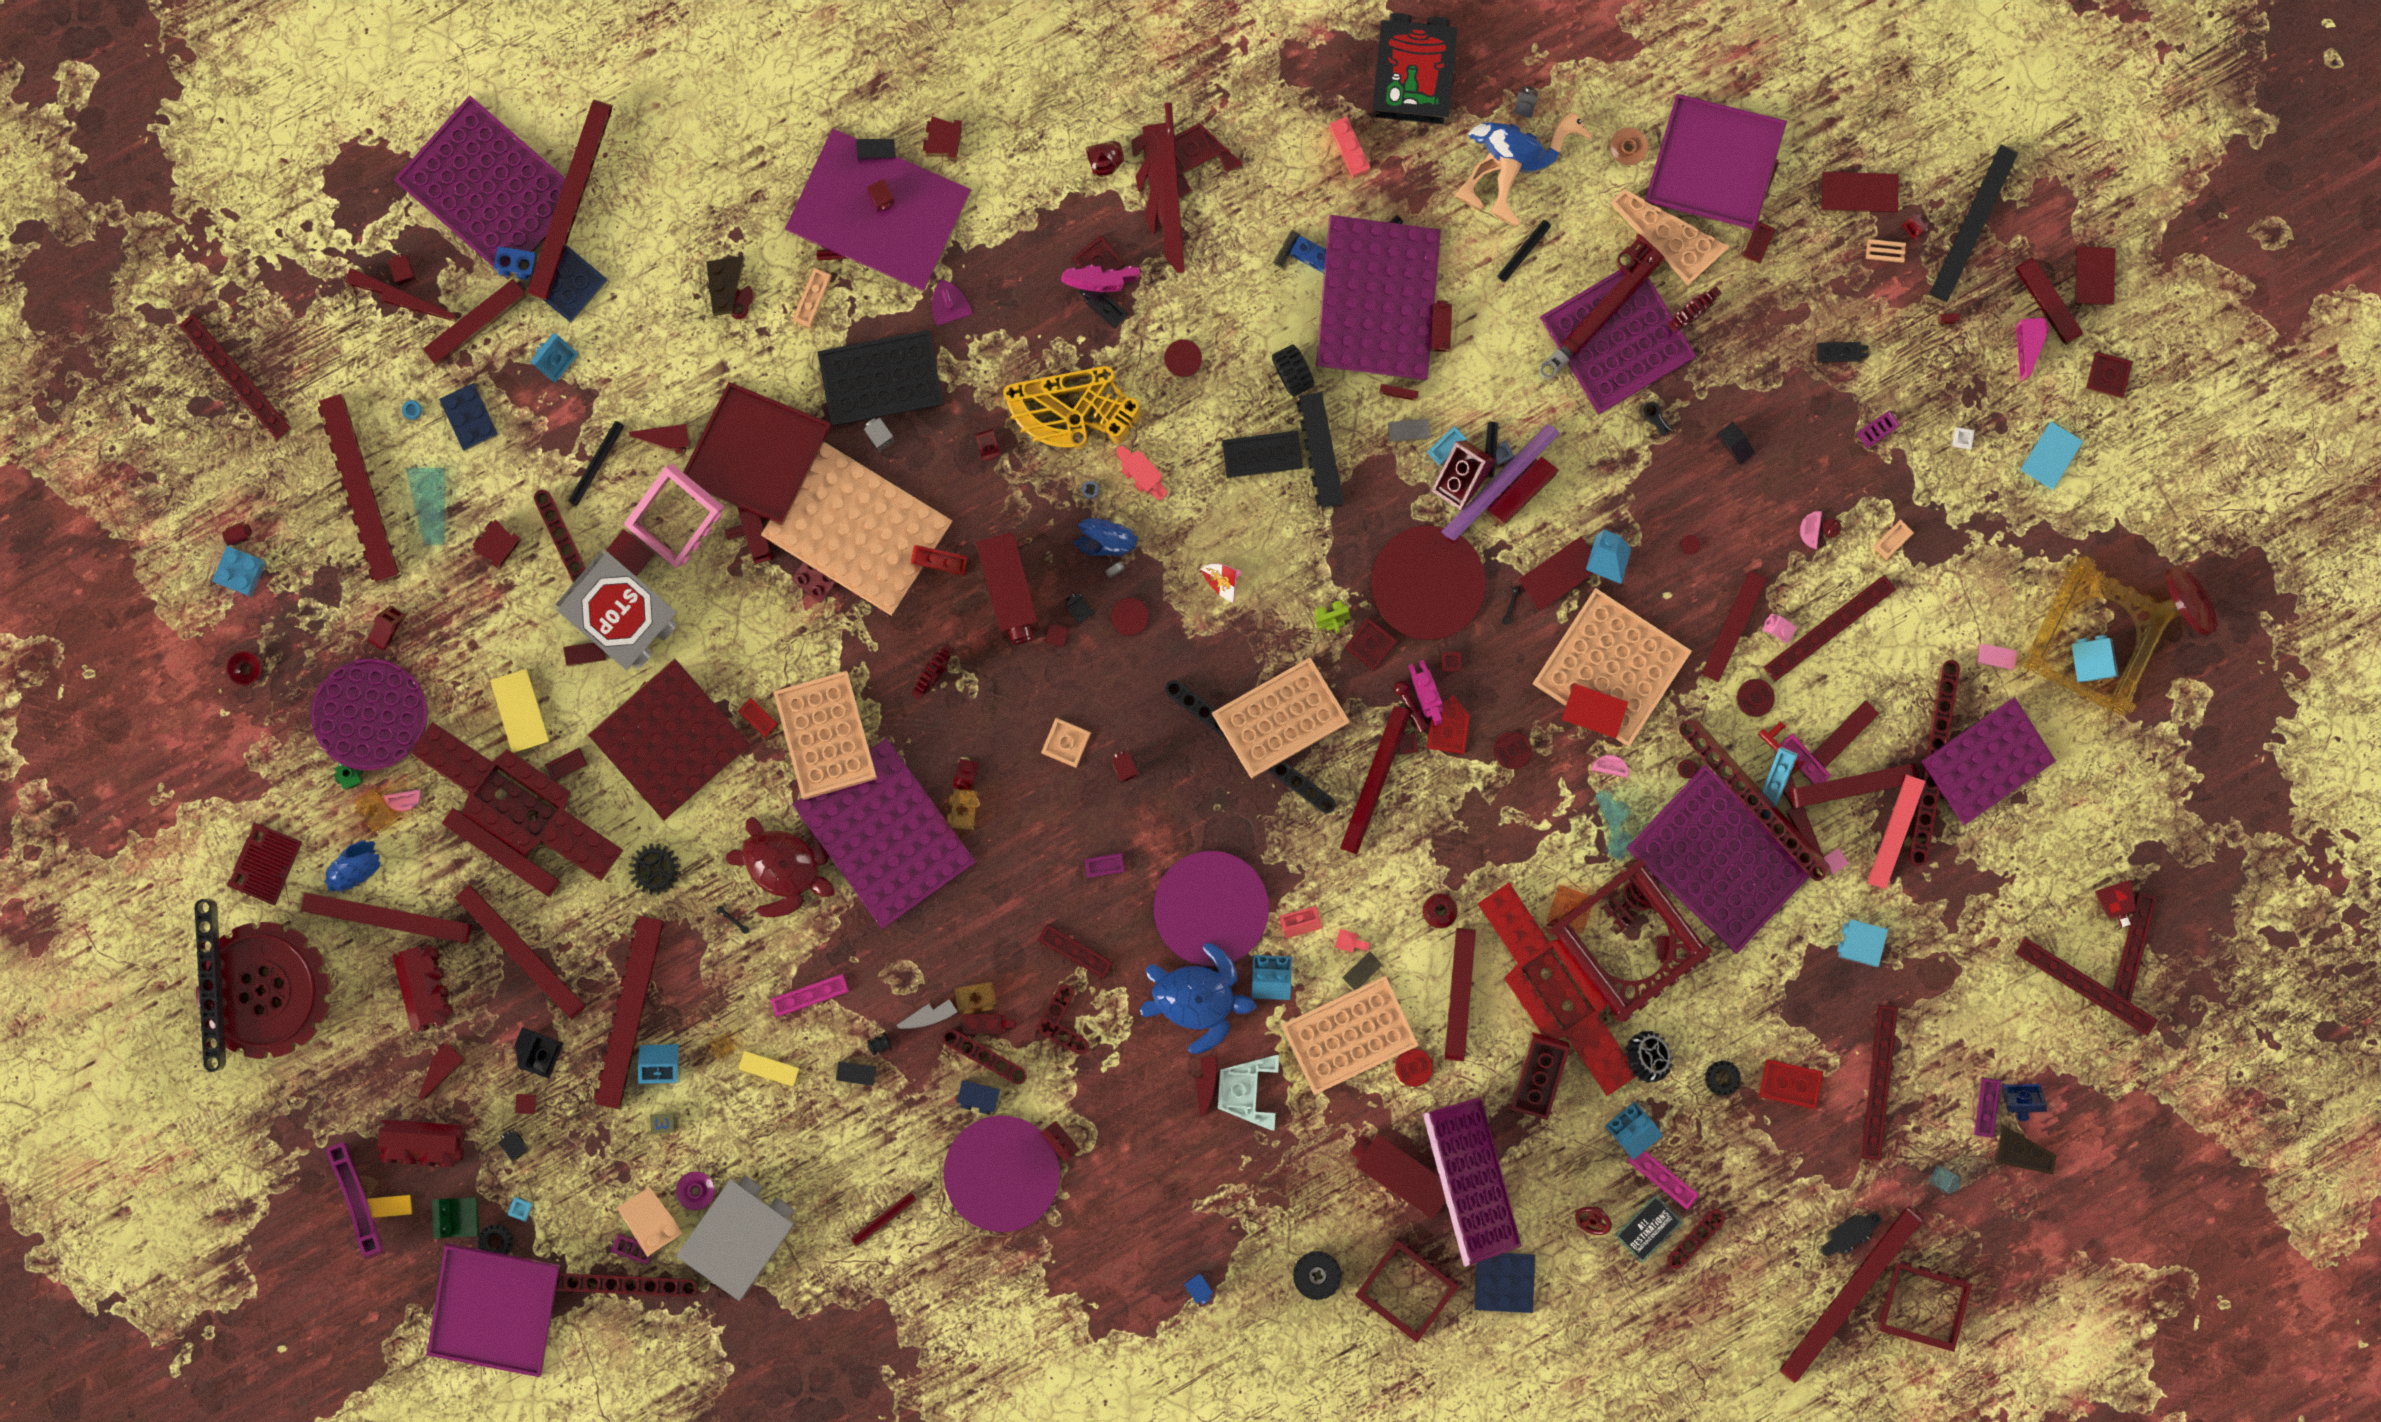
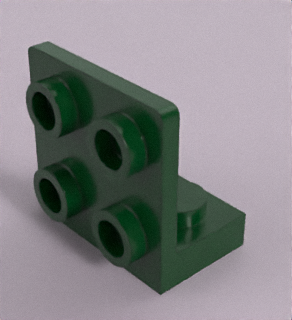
[432,1197,479,1239]

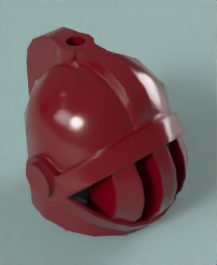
[1086,141,1124,177]

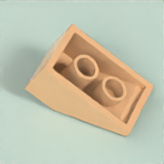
[617,1187,683,1257]

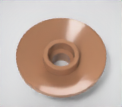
[1610,127,1648,165]

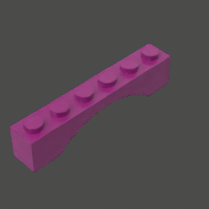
[325,1142,386,1260]

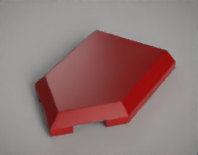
[1426,694,1470,754]

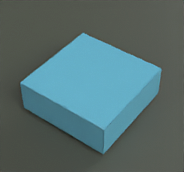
[507,1197,533,1222]

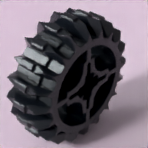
[629,843,681,895]
[1624,1031,1674,1083]

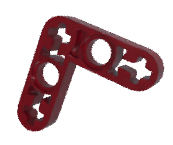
[1038,985,1089,1055]

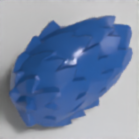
[1074,518,1138,557]
[324,840,380,892]

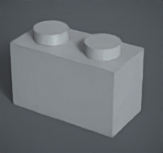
[864,418,895,452]

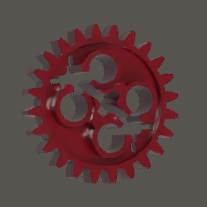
[1668,286,1722,332]
[911,644,954,700]

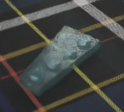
[406,468,445,545]

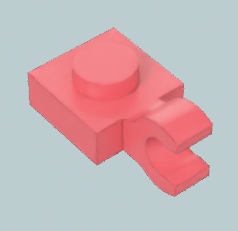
[1335,929,1370,953]

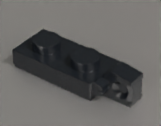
[1079,289,1128,329]

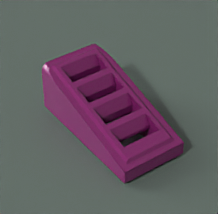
[1856,410,1900,449]
[610,1233,652,1265]

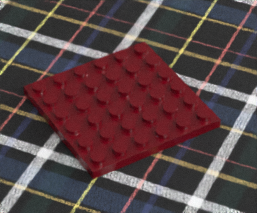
[587,658,751,821]

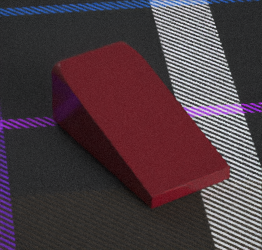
[563,643,606,667]

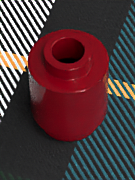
[222,522,253,546]

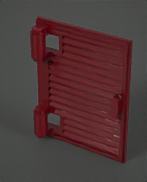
[227,822,302,906]

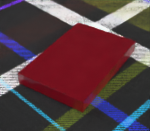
[2075,247,2115,305]

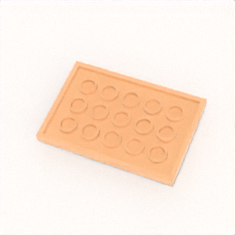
[1212,658,1350,779]
[773,671,877,800]
[1281,976,1419,1095]

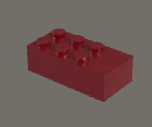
[1510,1032,1570,1120]

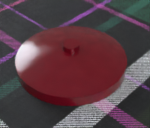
[2166,565,2218,636]

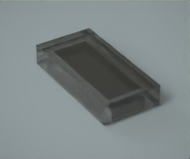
[1342,951,1383,990]

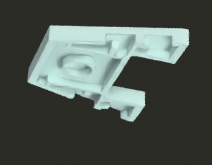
[1218,1055,1279,1131]

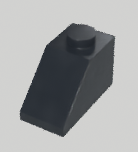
[1716,421,1755,465]

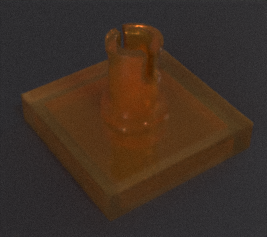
[1546,885,1592,934]

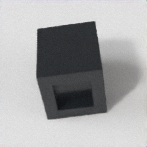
[498,1130,530,1161]

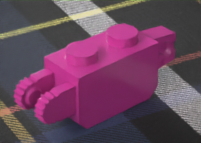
[1408,660,1444,726]

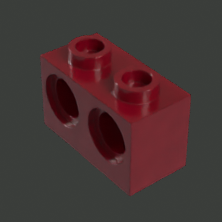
[1111,751,1138,783]

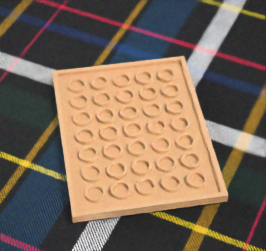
[761,442,952,616]

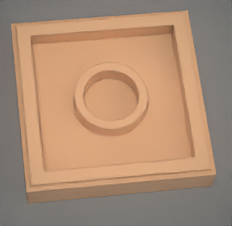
[1041,718,1091,768]

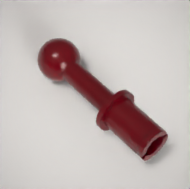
[1394,681,1429,733]

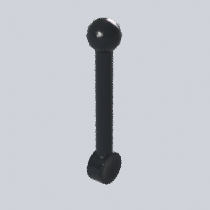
[1502,587,1520,625]
[716,906,749,934]

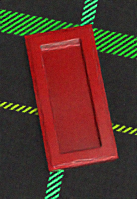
[737,698,779,738]

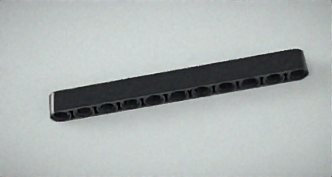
[1165,680,1336,814]

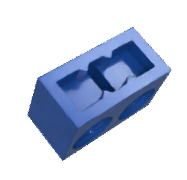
[1290,235,1326,274]
[494,246,538,280]
[1184,1273,1213,1305]

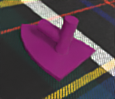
[932,279,973,326]

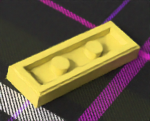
[738,1051,800,1087]

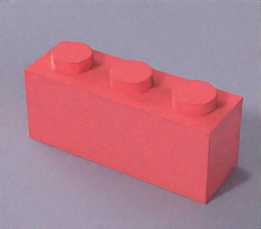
[1329,116,1371,180]

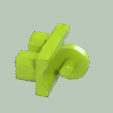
[1315,600,1351,634]

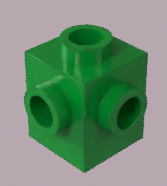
[334,763,364,791]

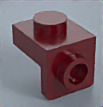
[975,428,1001,461]
[953,758,978,791]

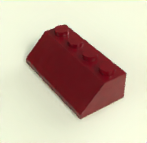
[1486,456,1559,528]

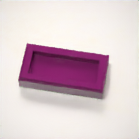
[1084,853,1125,878]

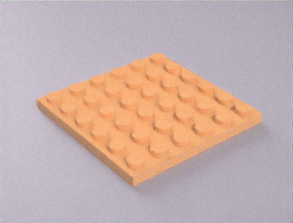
[1533,588,1692,747]

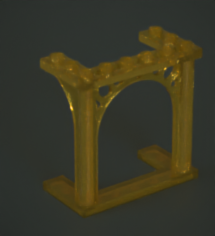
[2019,556,2181,716]

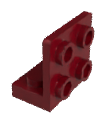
[792,562,836,603]

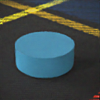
[402,400,422,420]

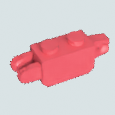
[1116,445,1168,501]

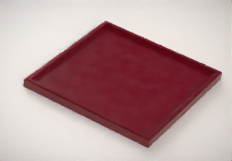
[683,382,832,525]

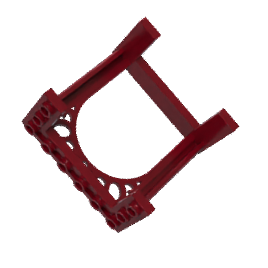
[1543,857,1712,1022]

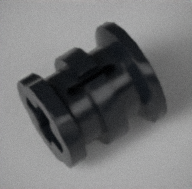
[867,1032,892,1056]

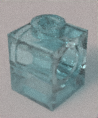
[1928,1165,1961,1194]

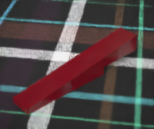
[346,268,457,322]
[1783,774,1830,876]

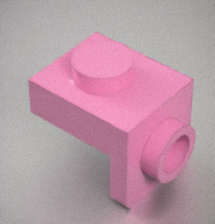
[1762,614,1797,644]

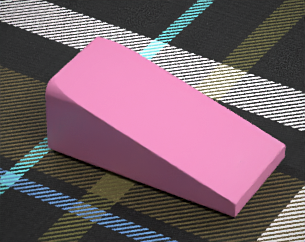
[1976,643,2017,670]

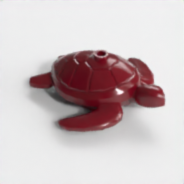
[726,817,835,918]

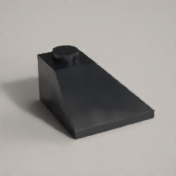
[515,1027,564,1079]

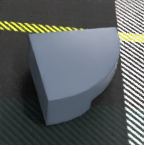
[1496,440,1515,466]

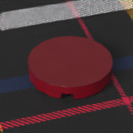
[1164,339,1202,378]
[1111,597,1149,636]
[1736,679,1775,717]
[1494,731,1532,770]

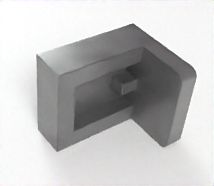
[1513,86,1539,118]

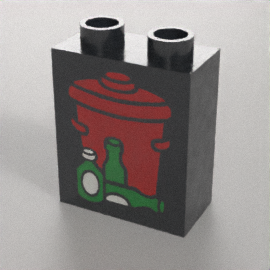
[1371,13,1458,125]

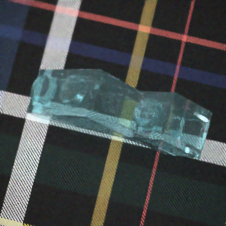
[1595,790,1633,862]

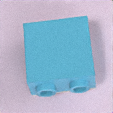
[2071,635,2118,683]
[1837,919,1888,967]

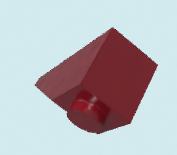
[629,424,691,454]
[418,1043,465,1100]

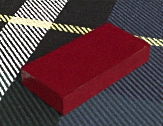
[1743,221,1775,264]
[1379,384,1419,401]
[544,748,588,781]

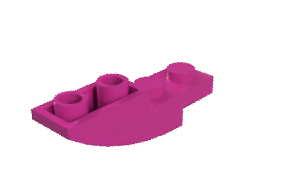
[1061,265,1140,292]

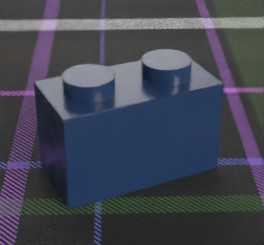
[957,1080,1000,1115]

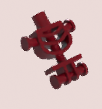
[1600,875,1660,932]

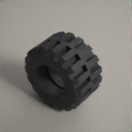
[1272,344,1315,397]

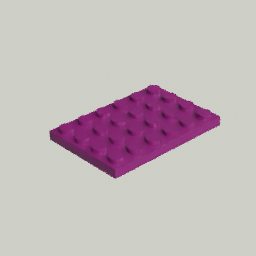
[1922,697,2056,825]

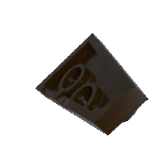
[706,256,745,316]

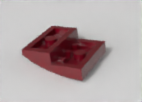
[606,529,655,577]

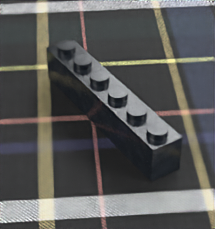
[1296,392,1344,510]

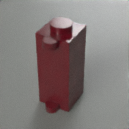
[1430,300,1452,352]

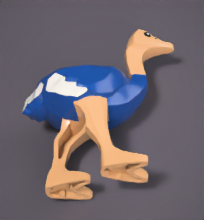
[1454,112,1593,228]

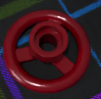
[1575,1207,1612,1235]

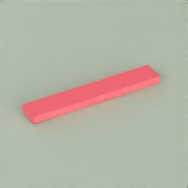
[1867,774,1925,889]

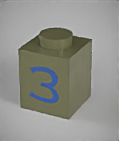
[650,1113,679,1134]

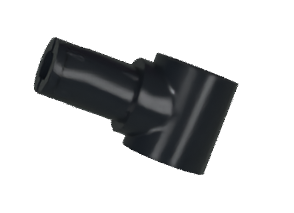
[1639,402,1672,436]

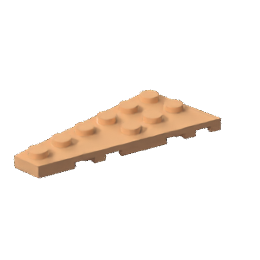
[1610,189,1730,286]

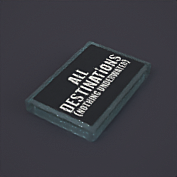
[1614,1194,1683,1263]

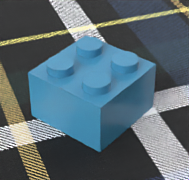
[212,546,266,597]

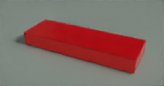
[911,545,968,575]

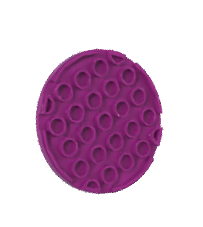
[311,658,428,771]
[1154,851,1269,966]
[944,1115,1060,1232]

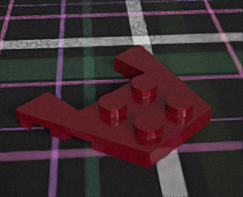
[1174,123,1242,199]

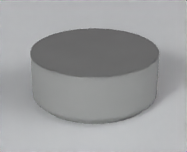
[1105,562,1125,578]

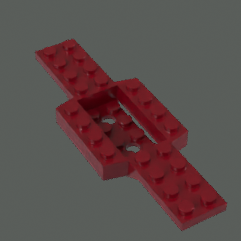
[410,722,623,882]

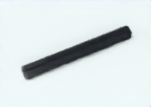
[568,421,624,506]

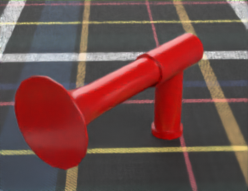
[1758,721,1805,775]

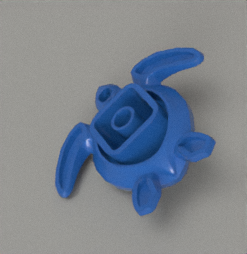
[1140,943,1257,1054]

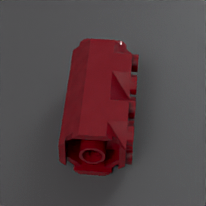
[392,945,454,1032]
[377,1119,466,1167]

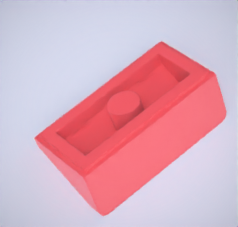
[1279,906,1322,938]

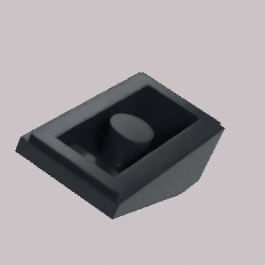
[856,139,896,161]
[836,1061,877,1086]

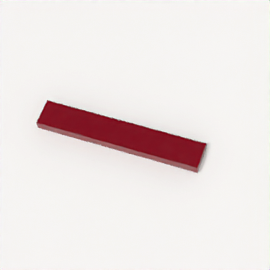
[1701,571,1767,683]
[2112,892,2157,1002]

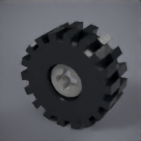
[1293,1251,1342,1300]

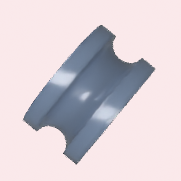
[1082,481,1099,499]

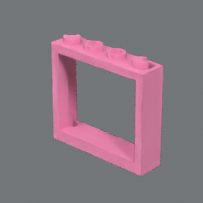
[624,463,725,568]

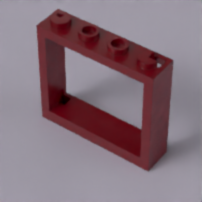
[1355,1239,1459,1343]
[1877,1260,1972,1352]

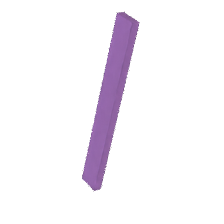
[1441,424,1560,541]

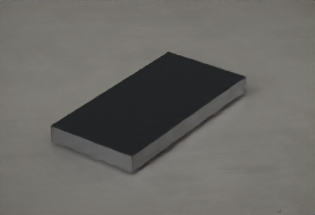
[1222,431,1303,478]

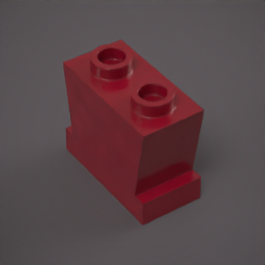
[923,116,962,161]
[472,519,522,570]

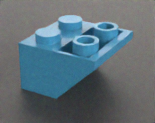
[1252,955,1292,1000]
[638,1044,679,1084]
[1605,1102,1663,1160]

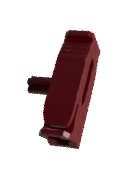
[725,507,774,565]

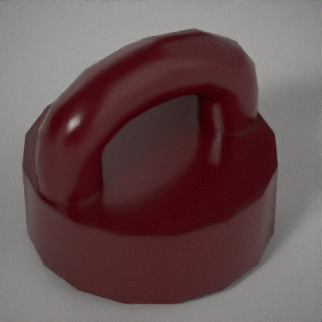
[1822,519,1841,538]

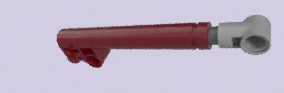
[1539,234,1666,380]

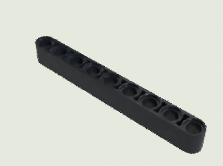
[1929,144,2018,303]
[194,898,226,1072]

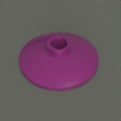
[676,1172,715,1210]

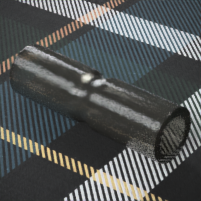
[1273,230,1301,268]

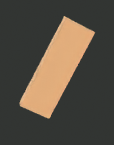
[792,268,832,328]

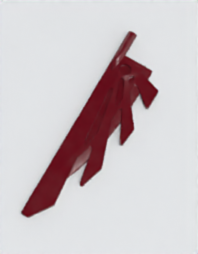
[1131,103,1185,273]

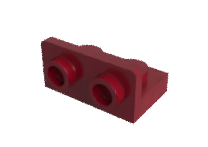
[1040,1121,1080,1162]

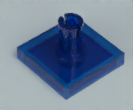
[2002,1084,2047,1121]

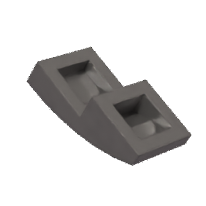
[1388,419,1430,442]

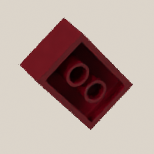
[1431,440,1496,510]

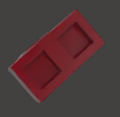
[367,605,407,651]

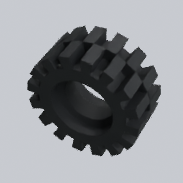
[1705,1061,1741,1096]
[477,1224,514,1255]

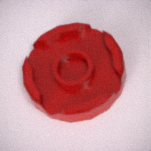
[1394,1048,1433,1087]

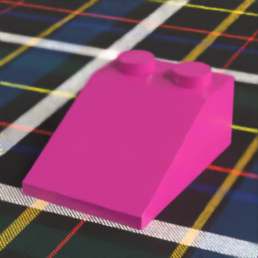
[2016,318,2049,382]

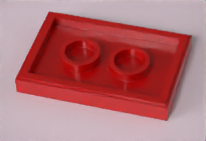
[1561,683,1628,739]
[1758,1059,1824,1109]

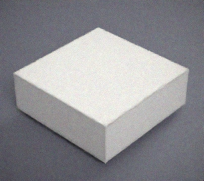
[1952,427,1975,450]

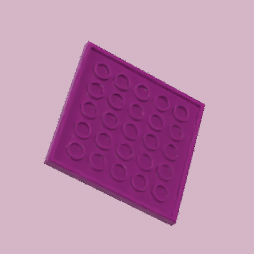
[1540,270,1697,415]

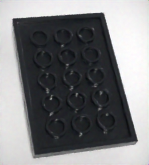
[817,330,944,427]

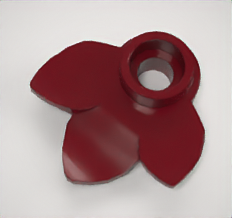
[731,286,754,320]

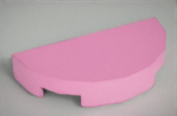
[1800,511,1822,549]
[1591,755,1629,778]
[383,789,422,812]

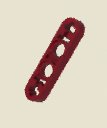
[1667,1209,1725,1269]

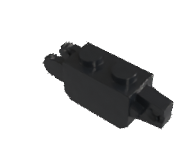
[1820,1211,1882,1256]

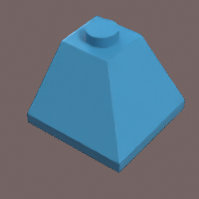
[1586,529,1631,584]

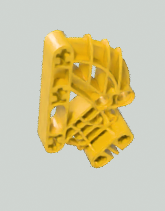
[1003,366,1142,449]

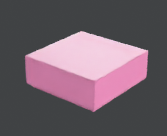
[1824,848,1849,874]

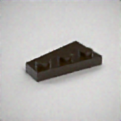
[1995,1124,2056,1175]

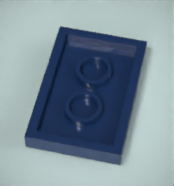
[439,383,498,451]

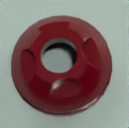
[226,651,262,686]
[1423,894,1458,929]

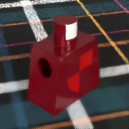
[2095,880,2136,928]

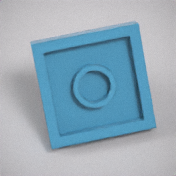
[530,333,579,383]

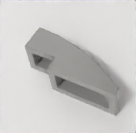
[897,999,958,1029]

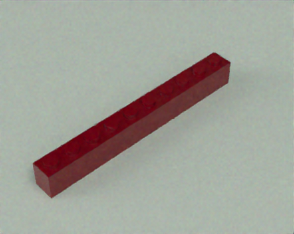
[318,394,400,584]
[594,915,664,1109]

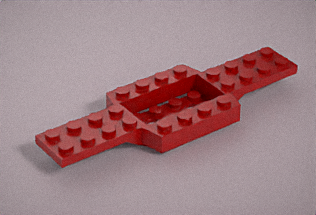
[1477,882,1636,1097]

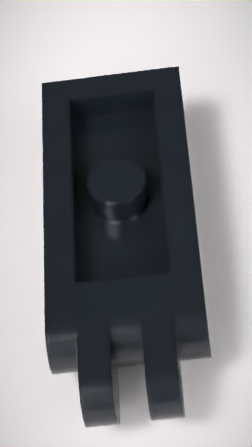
[1816,342,1869,363]

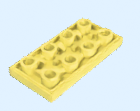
[490,669,550,753]

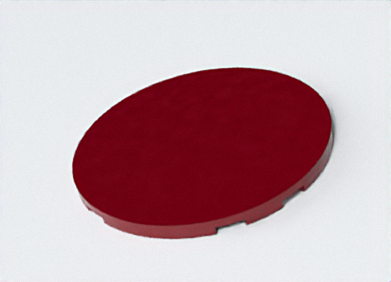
[1371,526,1486,640]

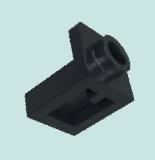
[1065,593,1094,624]

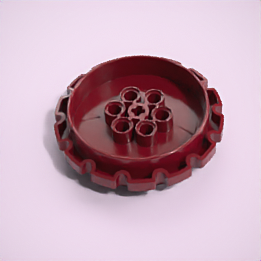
[196,922,331,1059]

